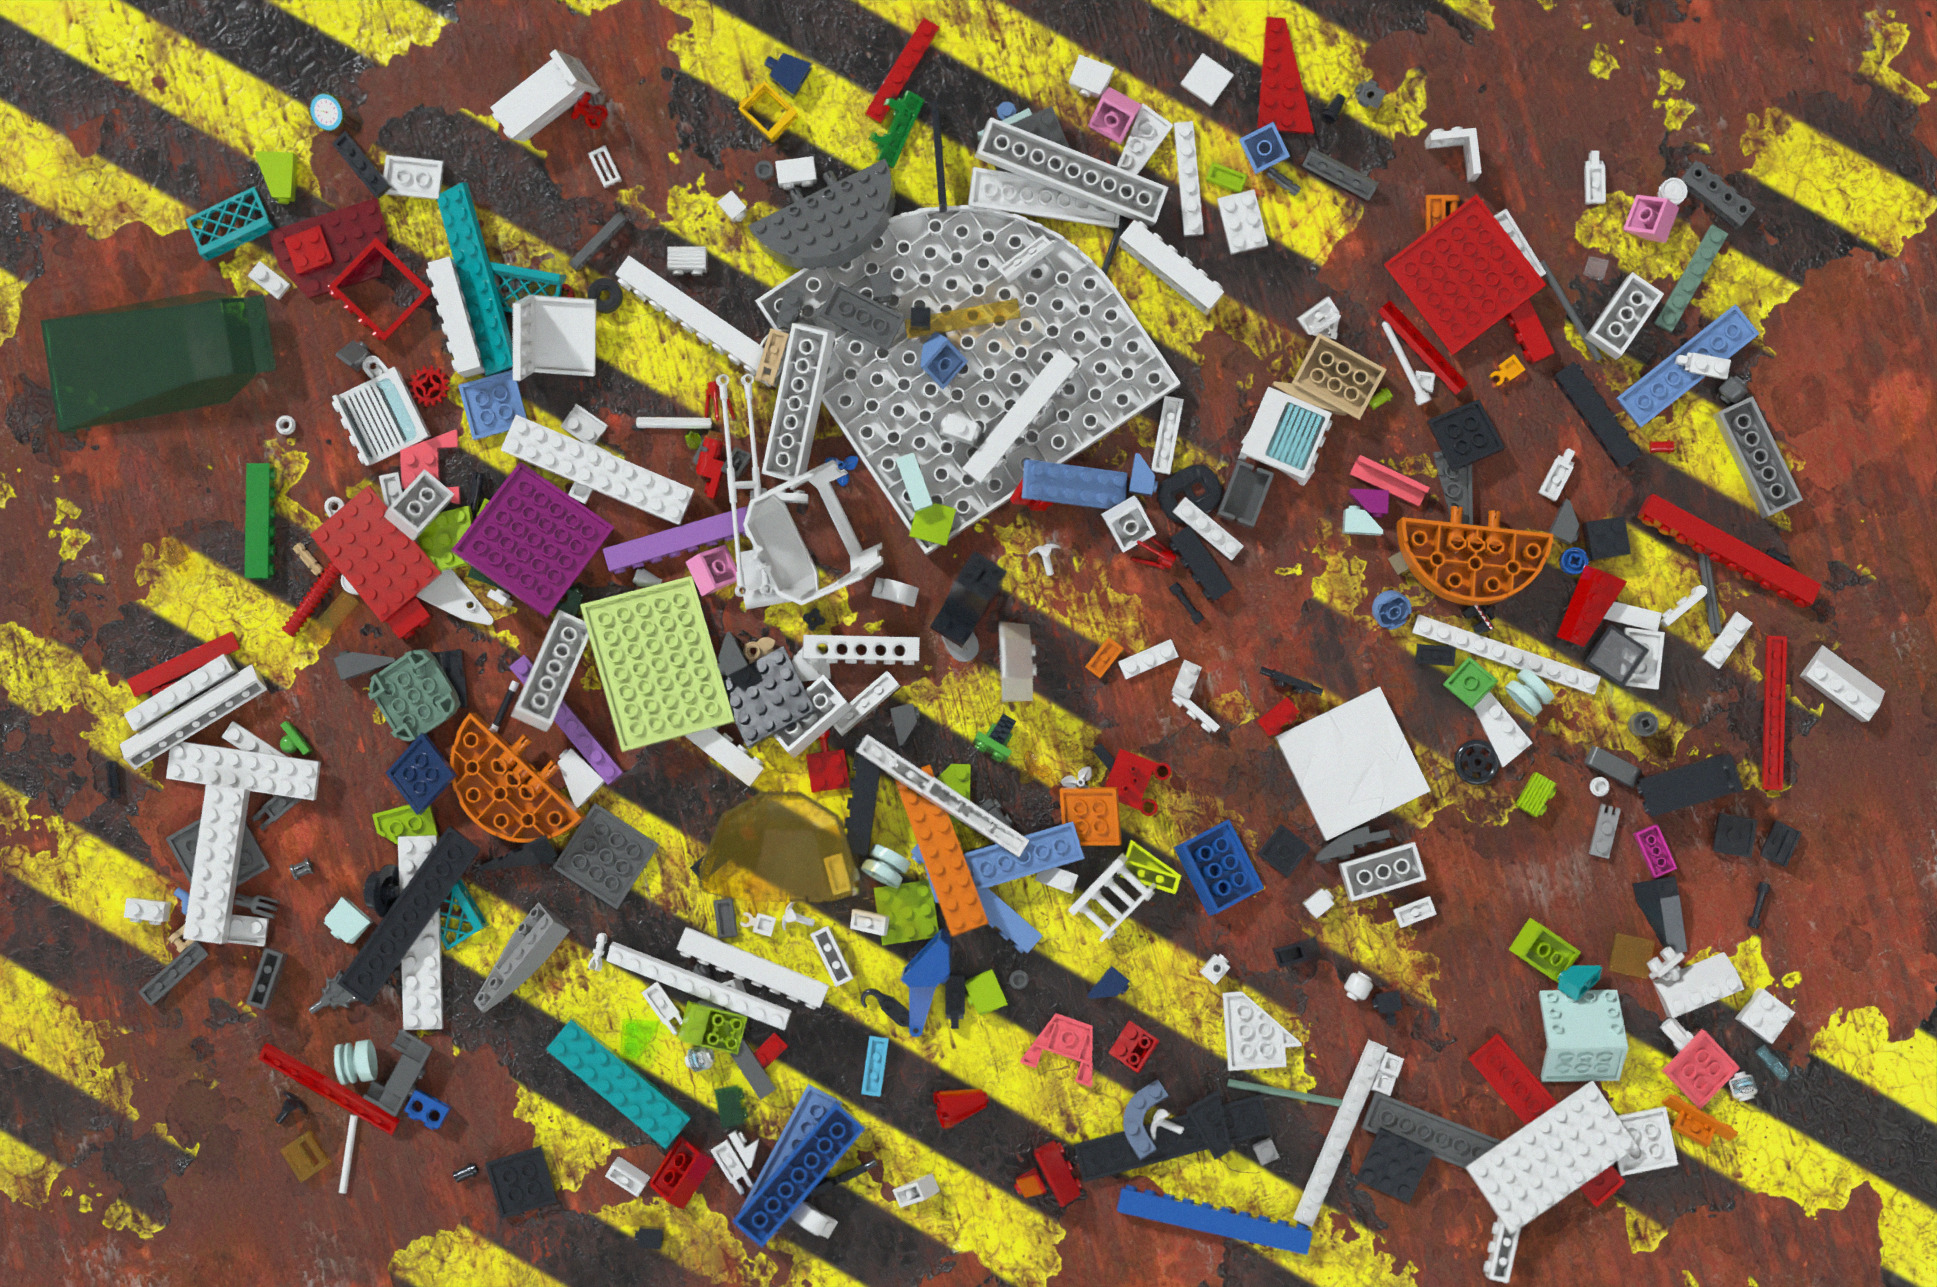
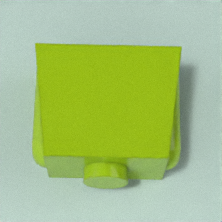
[965,969,1008,1016]

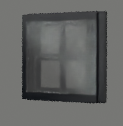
[1585,625,1650,688]

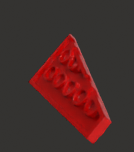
[1257,16,1314,135]

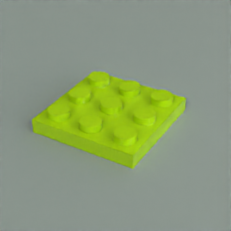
[418,506,473,571]
[874,880,939,946]

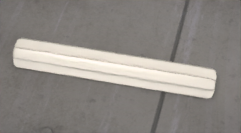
[636,417,712,429]

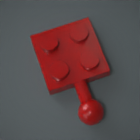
[806,729,850,793]

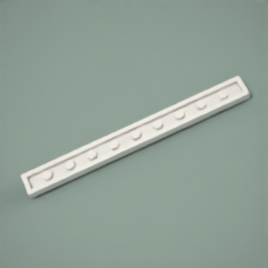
[1411,614,1601,695]
[606,942,791,1030]
[1293,1039,1387,1227]

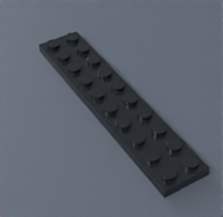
[337,826,482,1006]
[1074,1094,1271,1182]

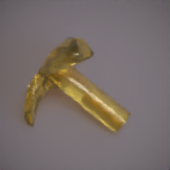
[1020,751,1052,784]

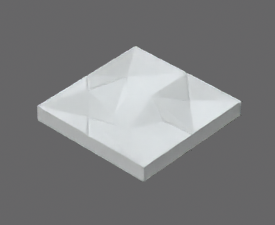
[1275,687,1431,841]

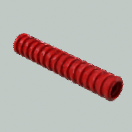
[281,562,342,637]

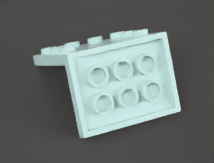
[1539,990,1628,1082]

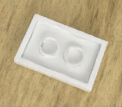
[384,155,444,200]
[1217,190,1268,254]
[1620,628,1665,690]

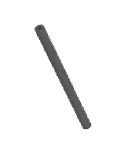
[1540,260,1602,361]

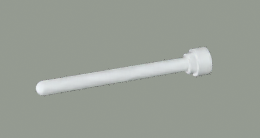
[1382,321,1431,406]

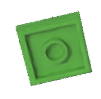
[1443,657,1498,710]

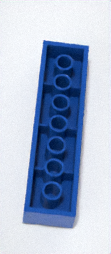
[732,1101,866,1248]

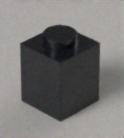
[911,307,931,331]
[635,1225,664,1250]

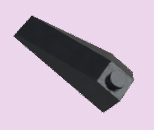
[478,835,560,871]
[1632,876,1687,953]

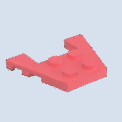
[400,430,461,505]
[1020,1013,1093,1087]

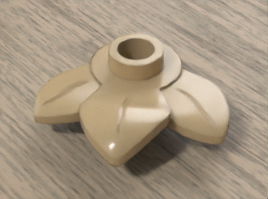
[743,637,775,664]

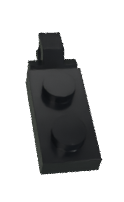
[945,975,965,1029]

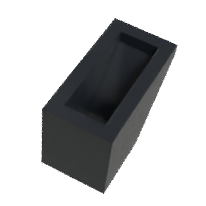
[1273,936,1321,968]

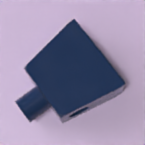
[764,53,812,99]

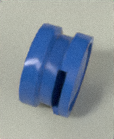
[1559,547,1589,575]

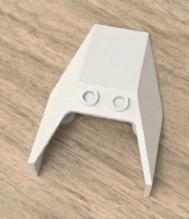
[999,622,1036,702]

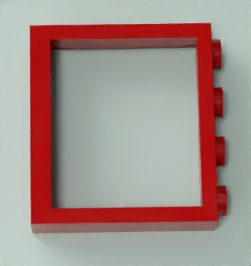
[328,238,433,341]

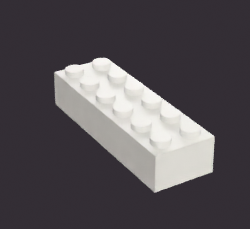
[1118,220,1224,316]
[426,256,485,378]
[511,610,589,732]

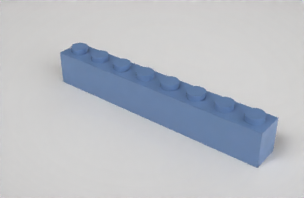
[911,844,1043,953]

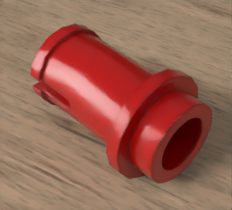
[1649,439,1674,454]

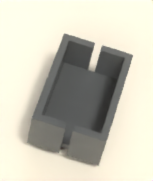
[1216,460,1274,529]

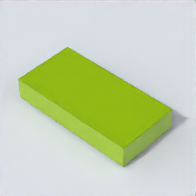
[1205,162,1248,193]

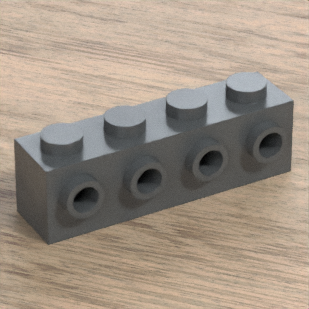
[1680,161,1756,230]

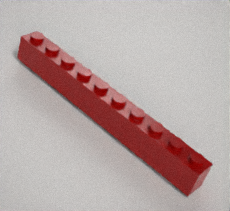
[1637,493,1821,608]

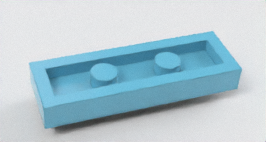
[861,1036,889,1097]

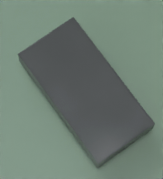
[713,898,738,939]

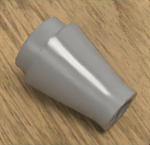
[632,568,662,587]

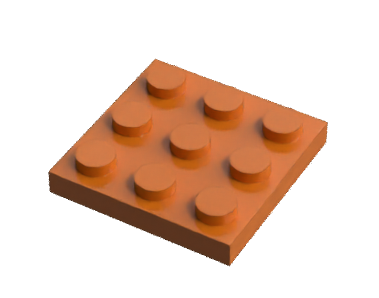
[1059,787,1121,846]

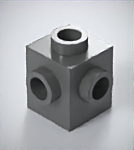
[1354,79,1386,109]

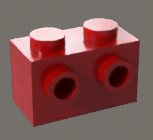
[1256,697,1299,737]

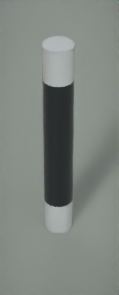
[491,680,519,732]

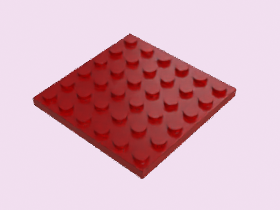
[1384,194,1546,355]

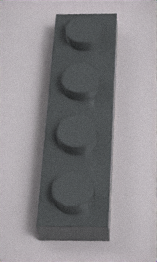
[1302,148,1379,201]
[138,940,210,1006]

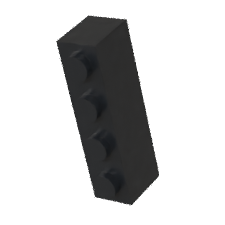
[1169,525,1233,603]

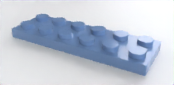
[1022,459,1127,510]

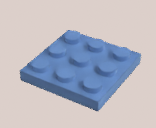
[458,370,528,441]

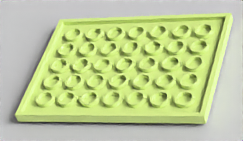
[580,576,734,752]

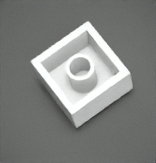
[1101,495,1156,552]
[1735,988,1795,1044]

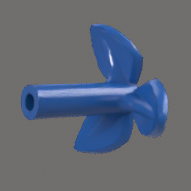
[825,456,858,486]

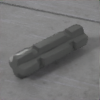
[1266,167,1301,196]

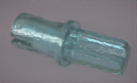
[1755,1045,1789,1081]

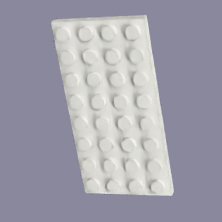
[1465,1081,1638,1234]

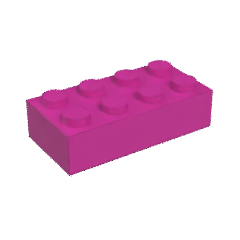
[1633,824,1677,878]

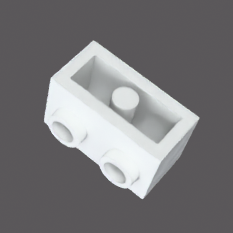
[124,897,171,925]

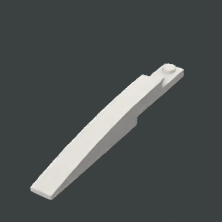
[856,735,1029,857]

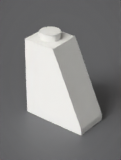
[558,748,605,808]

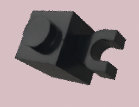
[1371,990,1402,1026]

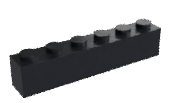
[1552,362,1641,470]

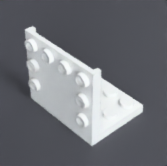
[513,295,596,381]

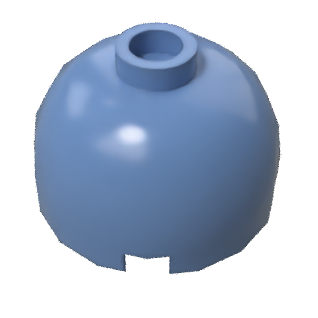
[1372,590,1412,630]

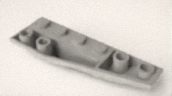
[474,902,570,1013]

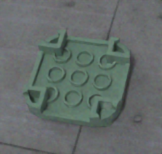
[368,649,461,741]

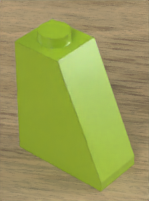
[255,151,298,204]

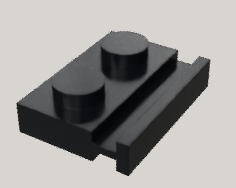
[1759,820,1802,867]

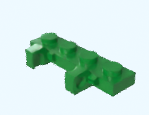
[868,91,924,168]

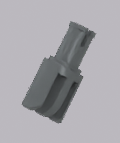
[234,893,280,919]

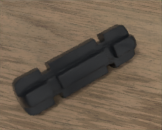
[106,761,121,799]

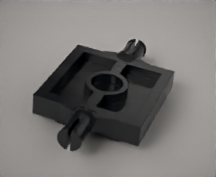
[1259,666,1323,696]

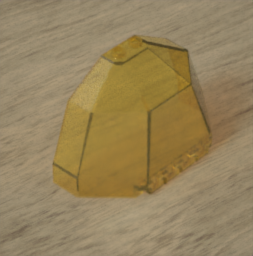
[699,789,859,902]

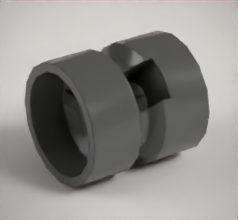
[1627,711,1658,737]

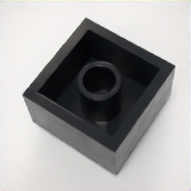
[1582,516,1631,562]

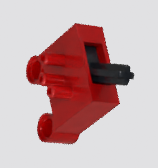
[1093,743,1172,816]

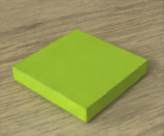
[909,502,956,546]

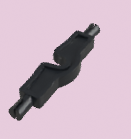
[803,1158,879,1201]

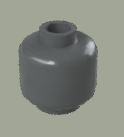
[1719,375,1748,404]

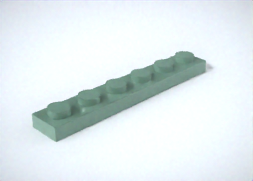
[1654,225,1728,333]

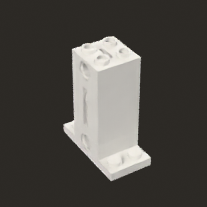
[490,49,601,142]

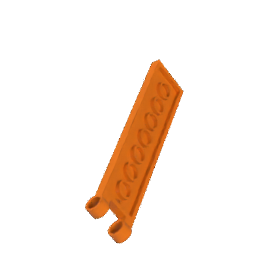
[894,764,988,937]

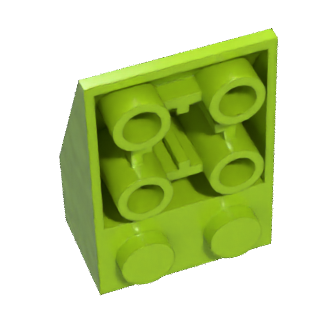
[678,1001,748,1055]

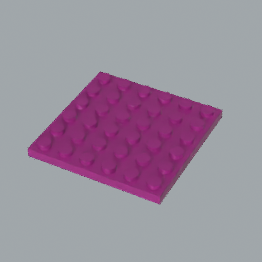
[452,462,614,618]

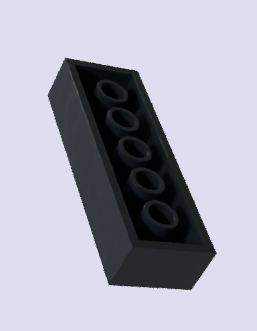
[841,737,885,855]

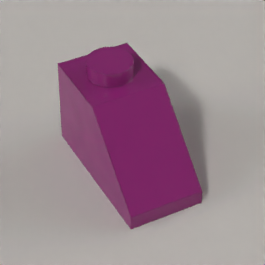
[1348,489,1389,518]

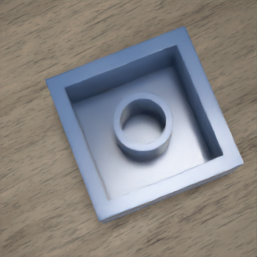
[1238,122,1290,175]

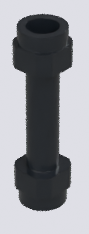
[1168,581,1205,625]
[1747,881,1771,929]

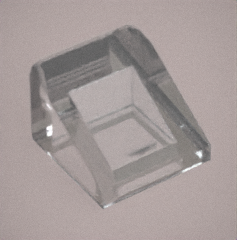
[1583,256,1609,281]

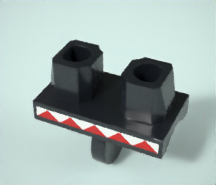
[1461,605,1496,635]

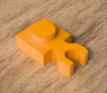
[1489,355,1525,387]

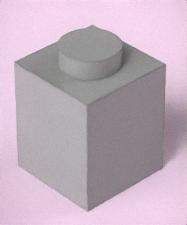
[1252,1137,1280,1165]

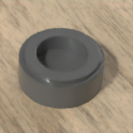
[755,160,774,181]

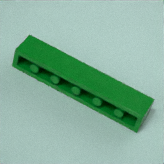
[245,463,277,579]

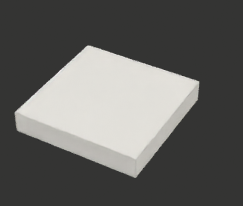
[1181,53,1233,107]

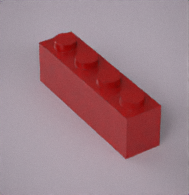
[1506,299,1555,365]

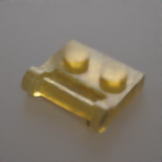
[280,1130,331,1182]

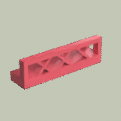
[1349,455,1430,507]

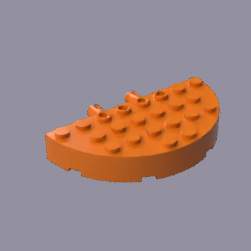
[1397,506,1553,606]
[450,713,587,843]

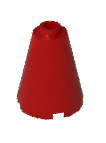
[933,1089,989,1130]

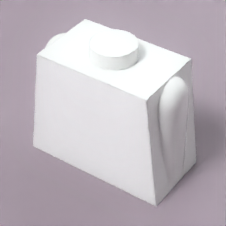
[1069,54,1114,99]
[939,413,981,446]

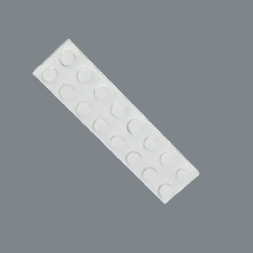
[968,167,1120,228]
[166,741,321,800]

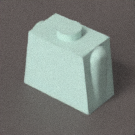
[324,896,374,944]

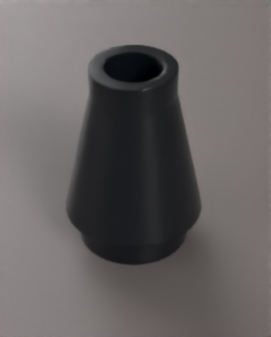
[1322,93,1346,123]

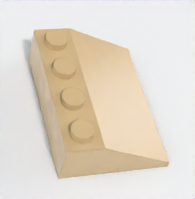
[1291,333,1387,420]

